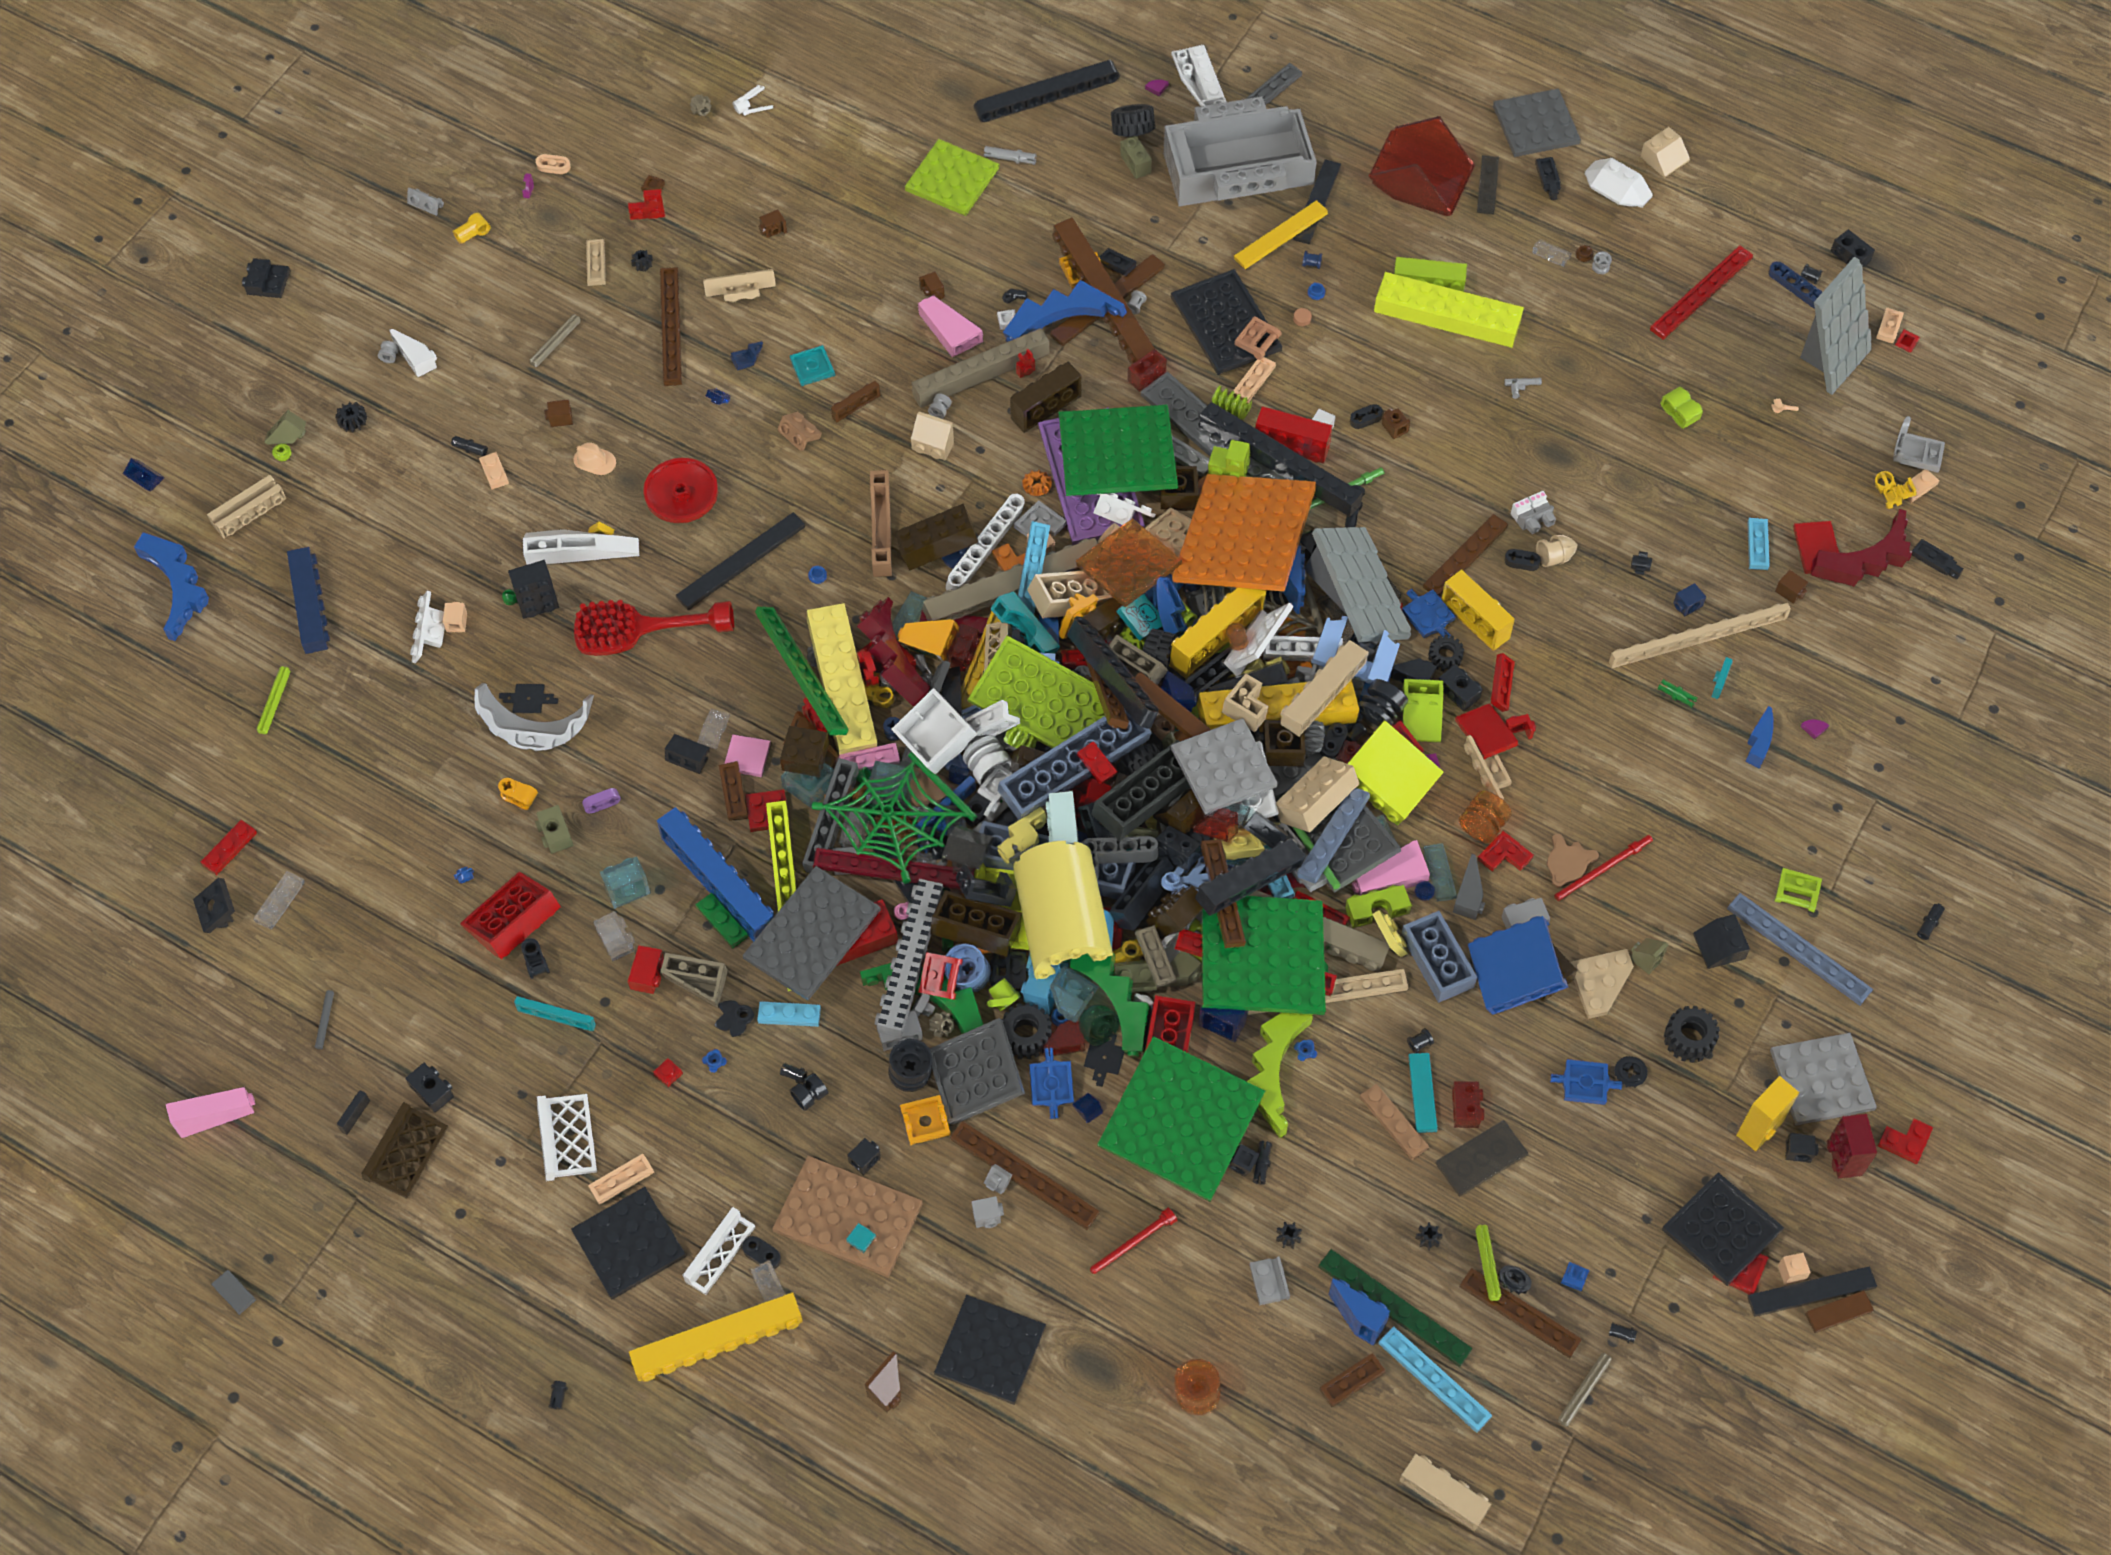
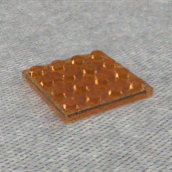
[1075,518,1182,607]

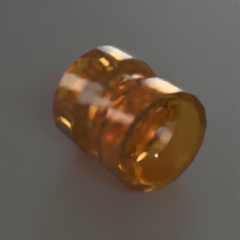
[1226,623,1249,650]

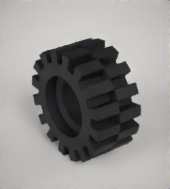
[1428,635,1464,672]

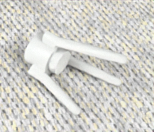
[733,85,773,116]

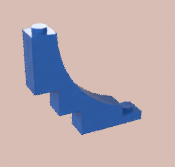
[1003,280,1127,342]

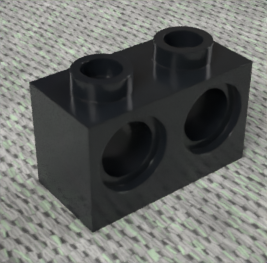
[1831,229,1875,268]

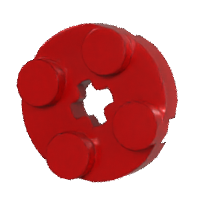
[857,648,879,687]

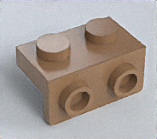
[778,412,822,451]

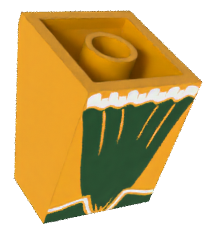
[898,619,961,662]

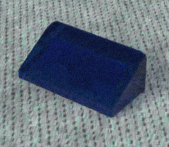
[123,458,164,492]

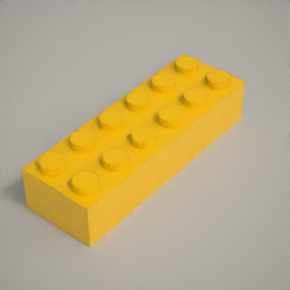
[1169,587,1266,679]

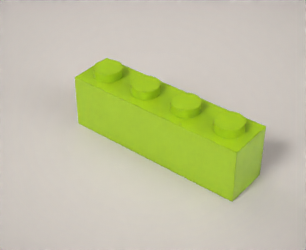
[1394,257,1467,292]

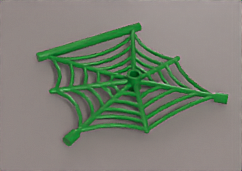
[812,752,977,883]

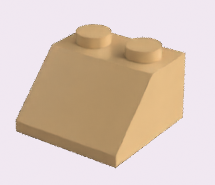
[1640,127,1690,178]
[911,412,954,460]

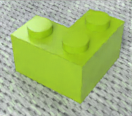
[1208,440,1250,478]

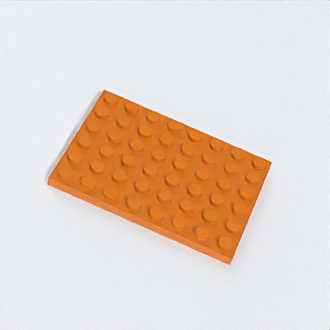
[1172,474,1316,591]

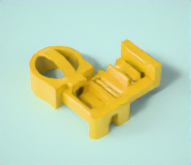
[1875,471,1917,509]
[863,672,895,708]

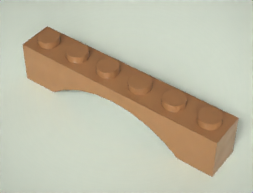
[870,470,892,577]

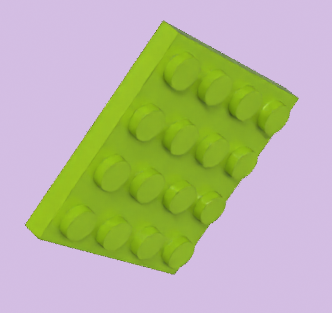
[905,139,999,216]

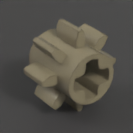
[690,94,712,116]
[929,1012,954,1038]

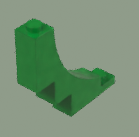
[1062,953,1150,1057]
[860,962,983,1034]

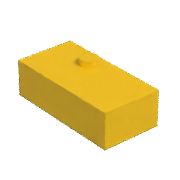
[1441,570,1515,651]
[1736,1076,1800,1152]

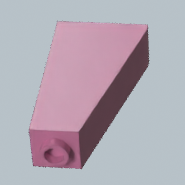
[918,296,983,358]
[1352,840,1430,896]
[166,1087,255,1138]

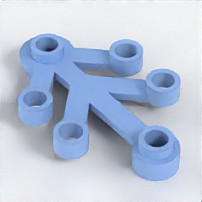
[1161,856,1234,891]

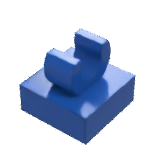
[1561,1262,1589,1291]

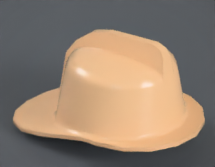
[573,442,616,475]

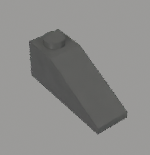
[1453,854,1485,920]

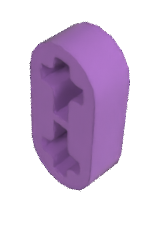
[582,788,621,813]

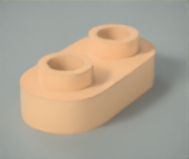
[536,154,571,174]

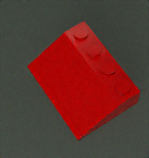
[460,871,561,960]

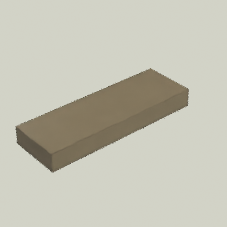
[1135,925,1177,988]

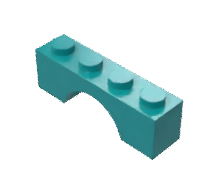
[990,592,1060,654]

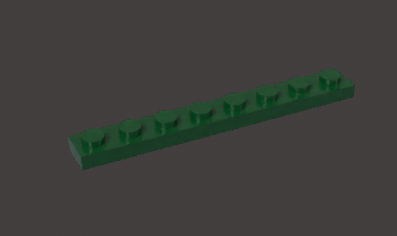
[1318,1249,1473,1367]

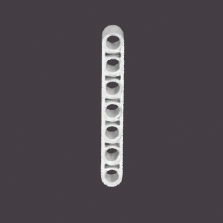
[946,494,1025,590]

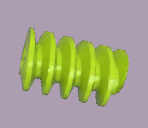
[1212,385,1252,420]

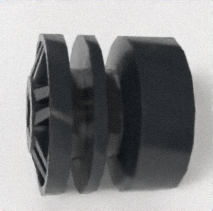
[1358,679,1408,727]
[888,1039,932,1092]

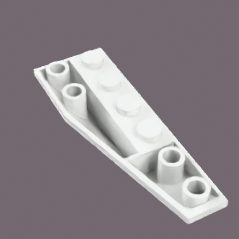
[1171,45,1226,106]
[523,530,639,565]

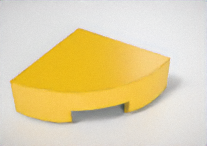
[588,521,614,535]

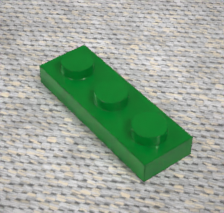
[696,893,748,949]

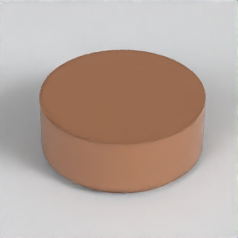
[1293,308,1312,326]

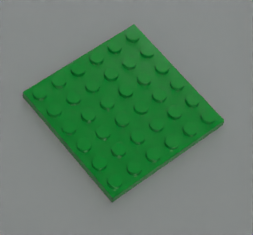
[1059,404,1178,496]
[1202,896,1326,1015]
[1097,1036,1265,1202]

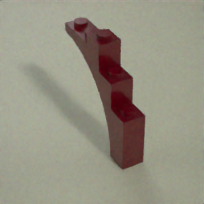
[1811,509,1912,587]
[857,597,931,707]

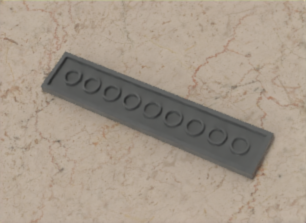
[1141,372,1287,480]

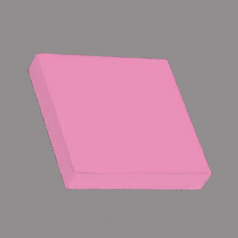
[725,735,771,777]

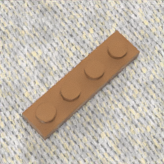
[1360,1084,1429,1160]

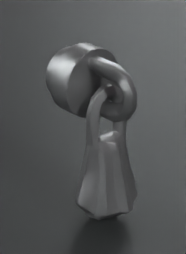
[914,654,934,686]

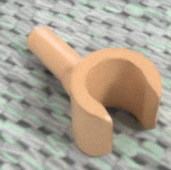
[1771,398,1798,413]

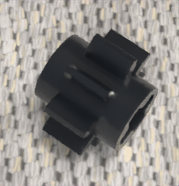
[631,250,653,271]
[1631,551,1652,575]
[1276,1222,1302,1249]
[1415,1222,1443,1251]

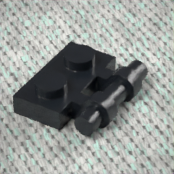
[990,951,1026,992]

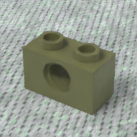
[535,805,574,854]

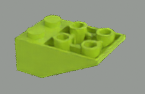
[1402,679,1443,742]

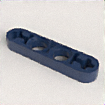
[1768,261,1822,309]

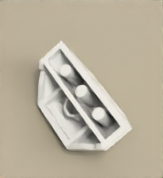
[1585,158,1653,208]

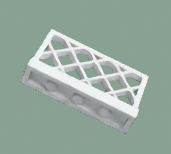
[1224,603,1293,676]
[537,1094,597,1181]

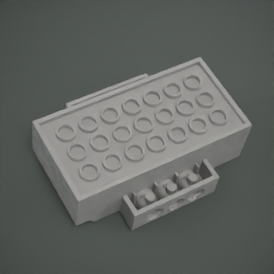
[1164,97,1316,206]

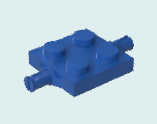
[1402,589,1455,639]
[1029,1048,1074,1119]
[1550,1059,1622,1105]

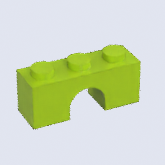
[1345,885,1412,928]

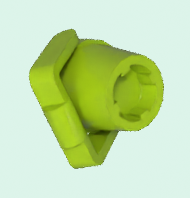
[987,978,1021,1011]

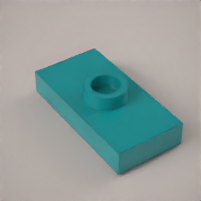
[1711,657,1733,699]

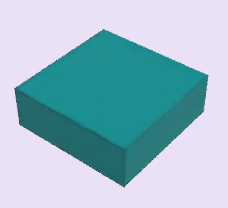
[846,1223,876,1253]

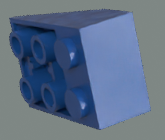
[1282,546,1305,614]
[1328,1278,1390,1346]

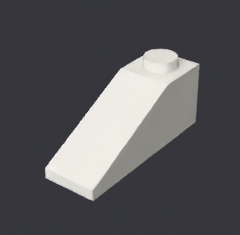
[389,329,437,377]

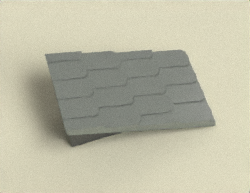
[1800,257,1871,395]
[1304,527,1411,642]

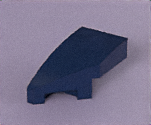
[730,341,763,370]

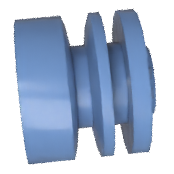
[945,944,991,993]

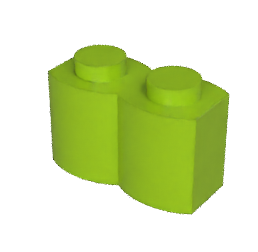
[1660,387,1703,429]

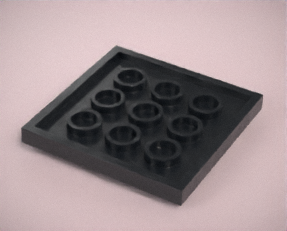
[1662,1172,1784,1287]
[571,1186,686,1300]
[934,1295,1046,1405]

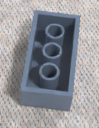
[1401,911,1477,1003]

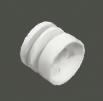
[963,735,1012,786]

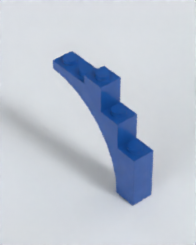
[134,533,209,641]

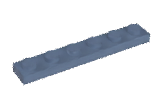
[1297,788,1370,884]

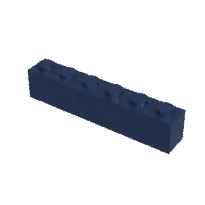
[287,547,330,654]

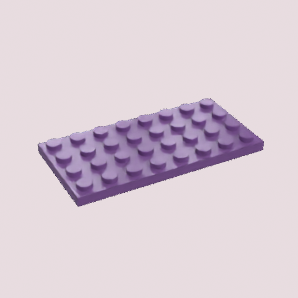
[1038,408,1145,545]

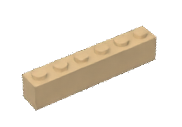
[1280,640,1369,737]

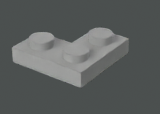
[1014,501,1067,537]

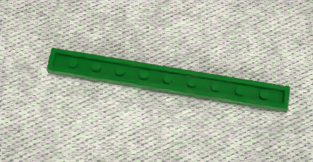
[755,606,849,736]

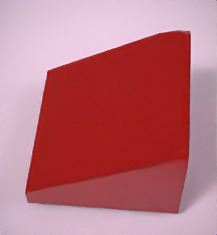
[1895,329,1920,353]

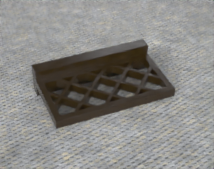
[361,1102,448,1199]

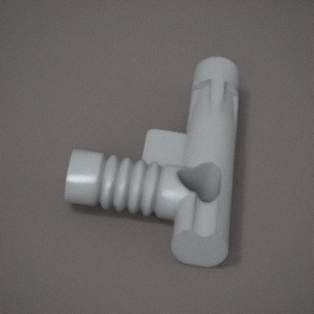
[1504,378,1542,399]

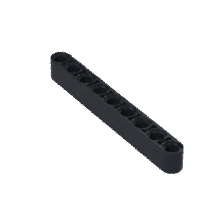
[973,60,1120,123]
[1067,616,1159,729]

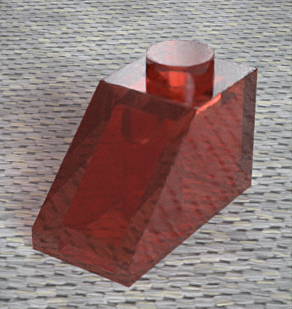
[1193,808,1238,842]
[1044,1020,1085,1057]

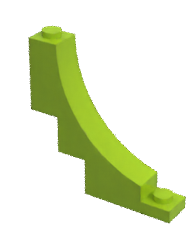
[1247,1012,1313,1138]

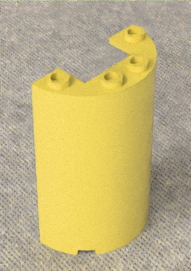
[1013,841,1113,980]

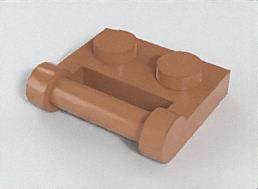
[1235,316,1281,360]

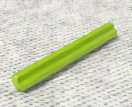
[256,666,290,735]
[1476,1225,1501,1301]

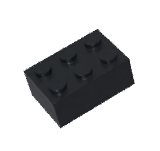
[508,559,560,619]

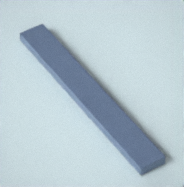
[1727,893,1873,1006]

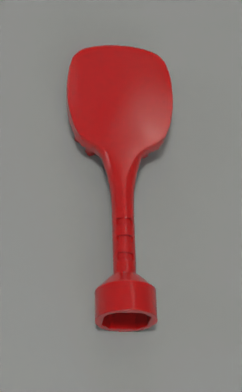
[574,600,735,656]

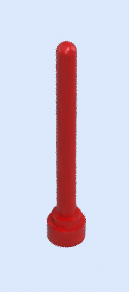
[1090,1207,1178,1274]

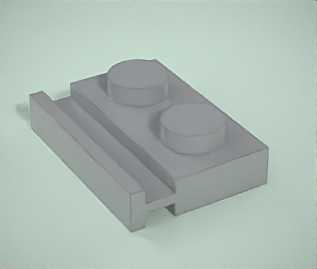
[1249,1256,1290,1305]

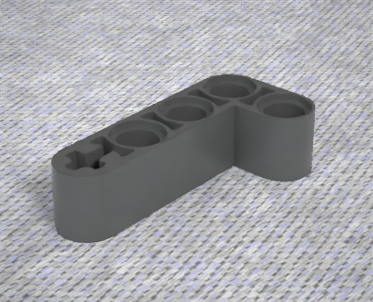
[1081,836,1159,878]

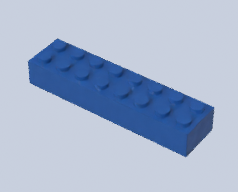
[657,807,775,942]

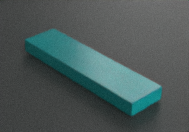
[514,996,596,1031]
[1408,1053,1438,1133]

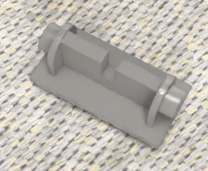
[407,188,444,216]

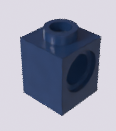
[1673,583,1706,617]

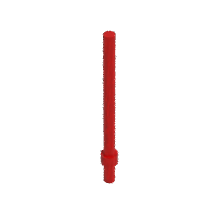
[1554,835,1653,901]

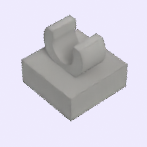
[911,993,935,1017]
[984,1164,1012,1194]

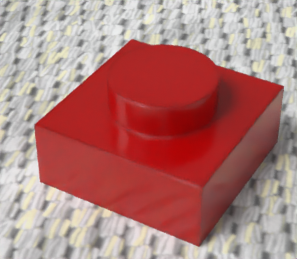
[653,1058,683,1088]

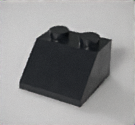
[1693,914,1750,969]

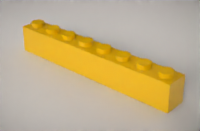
[628,1293,803,1382]

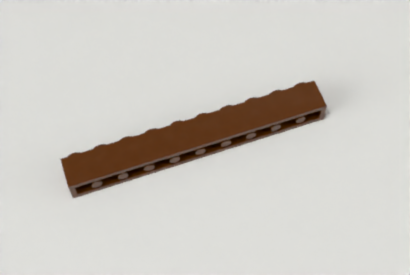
[1052,217,1157,369]

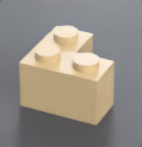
[1222,674,1268,732]

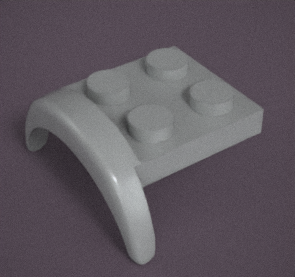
[1893,416,1945,473]

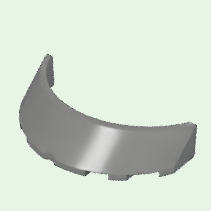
[475,683,594,751]

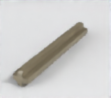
[529,314,581,367]
[1558,1353,1612,1427]

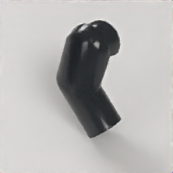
[1002,288,1028,303]

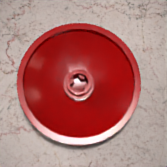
[643,458,718,523]

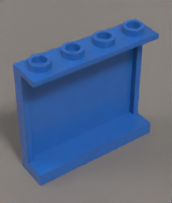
[1468,916,1568,1015]

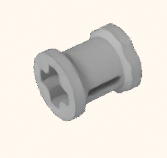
[1127,290,1147,314]

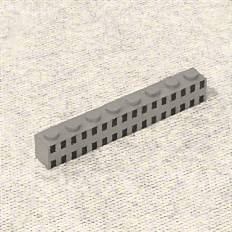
[875,879,943,1038]

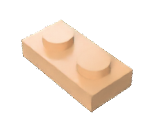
[1876,308,1904,344]
[479,452,509,490]
[1903,469,1939,503]

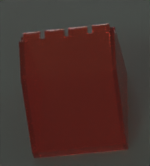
[1369,116,1475,216]

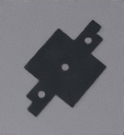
[499,684,558,713]
[1084,1027,1124,1087]

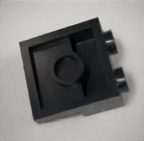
[242,258,291,298]

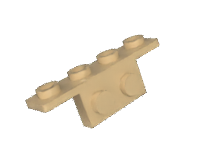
[703,269,776,302]
[1464,735,1512,808]

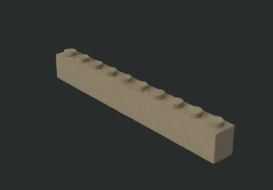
[922,538,1104,621]

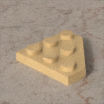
[1570,949,1634,1019]

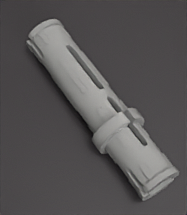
[984,146,1037,165]

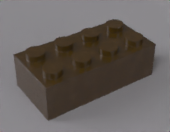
[1010,361,1082,433]
[895,503,979,571]
[931,890,1022,957]

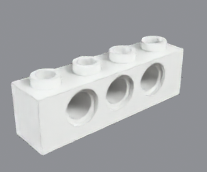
[1263,636,1343,662]

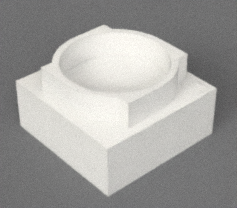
[892,688,978,775]

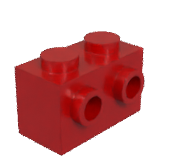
[628,945,664,994]

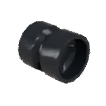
[789,1073,829,1111]

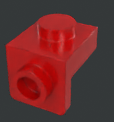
[1505,714,1536,740]

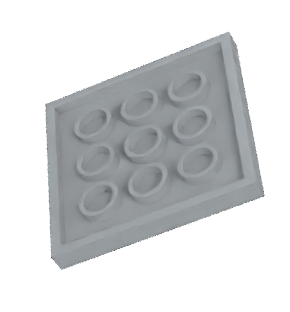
[1171,718,1278,815]
[1770,1033,1877,1126]

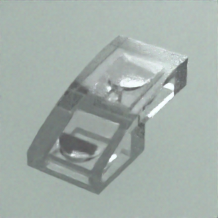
[697,708,730,750]

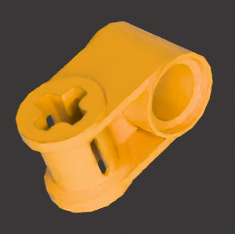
[498,778,538,810]

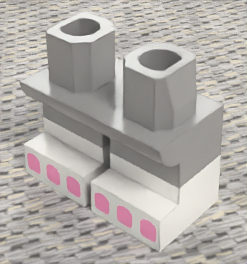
[1511,491,1556,534]

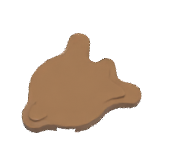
[910,768,959,807]
[1547,834,1599,888]

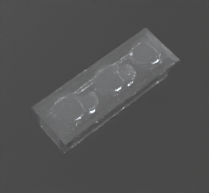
[253,871,305,930]

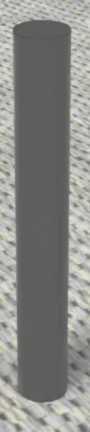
[315,990,334,1049]

